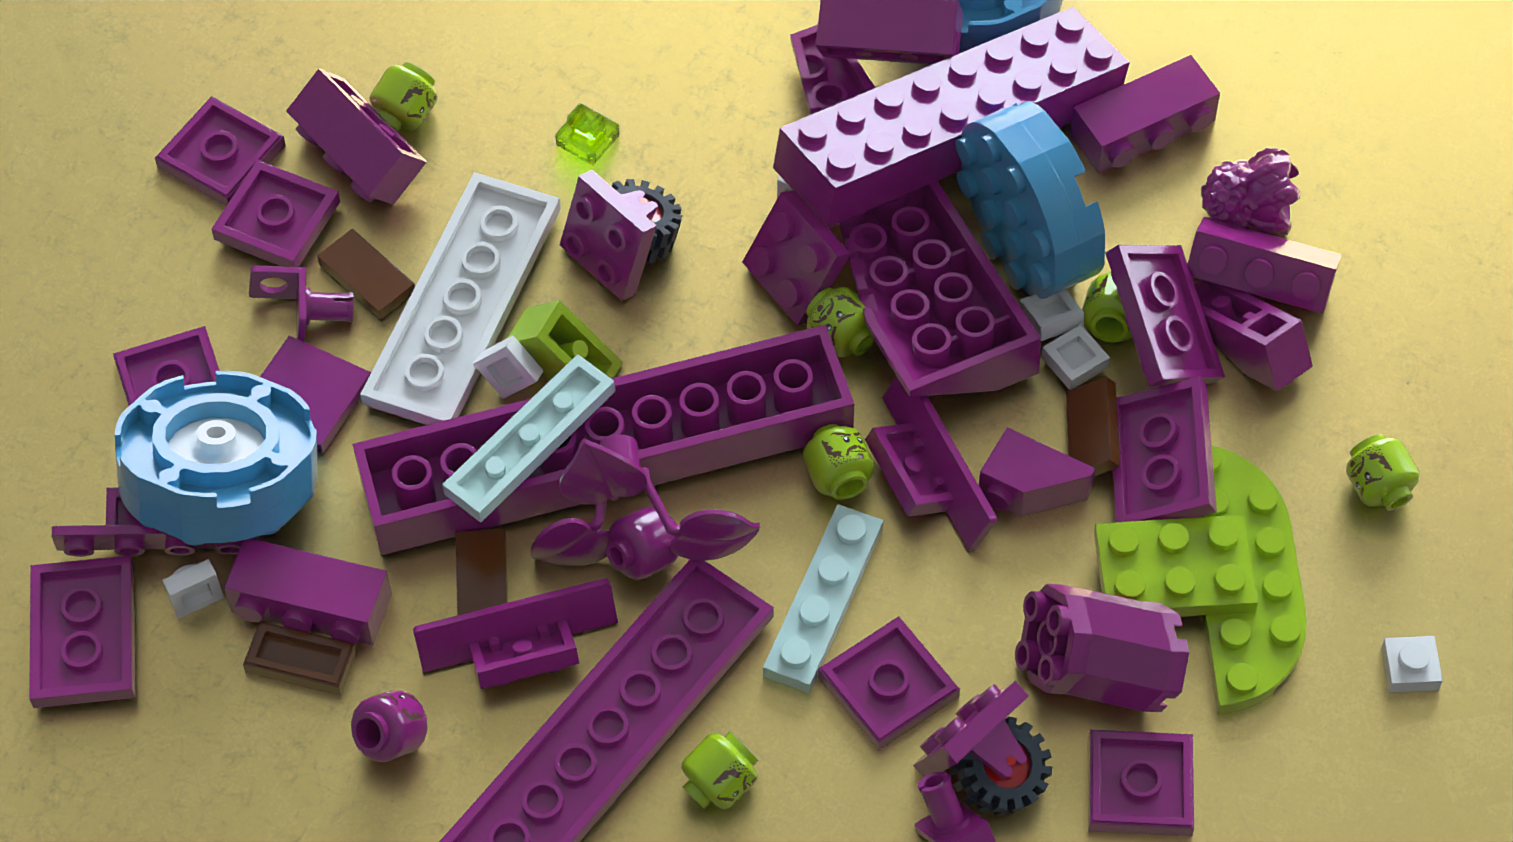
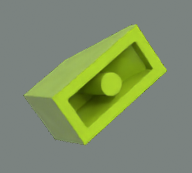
[508,300,623,380]

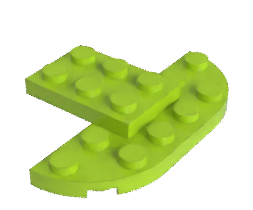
[1094,445,1307,715]

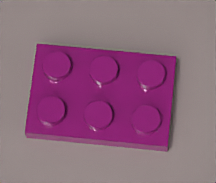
[1105,245,1225,387]
[1113,377,1217,522]
[29,555,135,708]

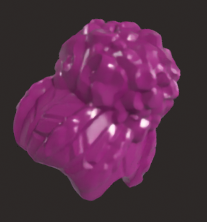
[1201,148,1300,235]

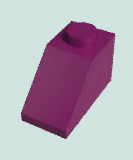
[979,427,1095,517]

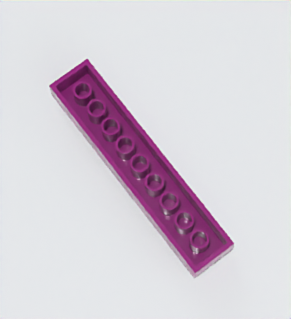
[352,325,855,556]

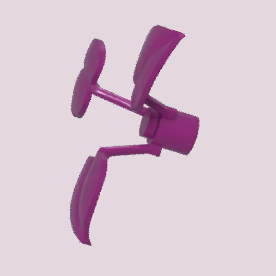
[531,435,760,566]

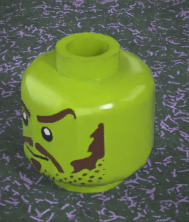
[369,62,438,132]
[1082,272,1133,342]
[806,287,875,358]
[803,424,874,500]
[1346,434,1420,511]
[681,731,759,809]

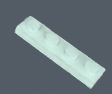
[442,354,615,522]
[763,504,884,694]

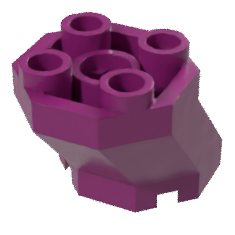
[1015,584,1189,712]

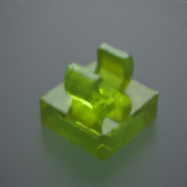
[555,103,620,166]

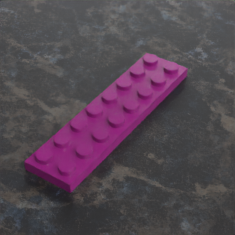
[439,559,774,842]

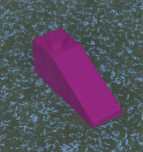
[1194,280,1313,391]

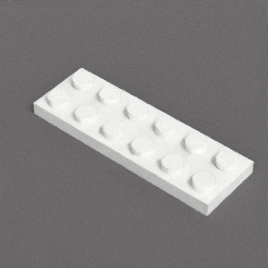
[360,172,561,425]

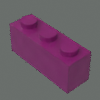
[815,0,963,65]
[1070,55,1221,174]
[286,69,427,205]
[1187,217,1341,314]
[224,539,392,646]

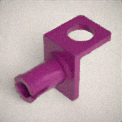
[249,266,354,342]
[914,771,996,842]

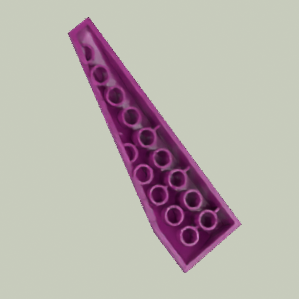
[790,24,1041,397]

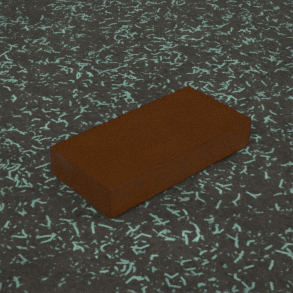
[317,228,415,320]
[1066,376,1120,476]
[455,529,508,615]
[243,621,357,695]

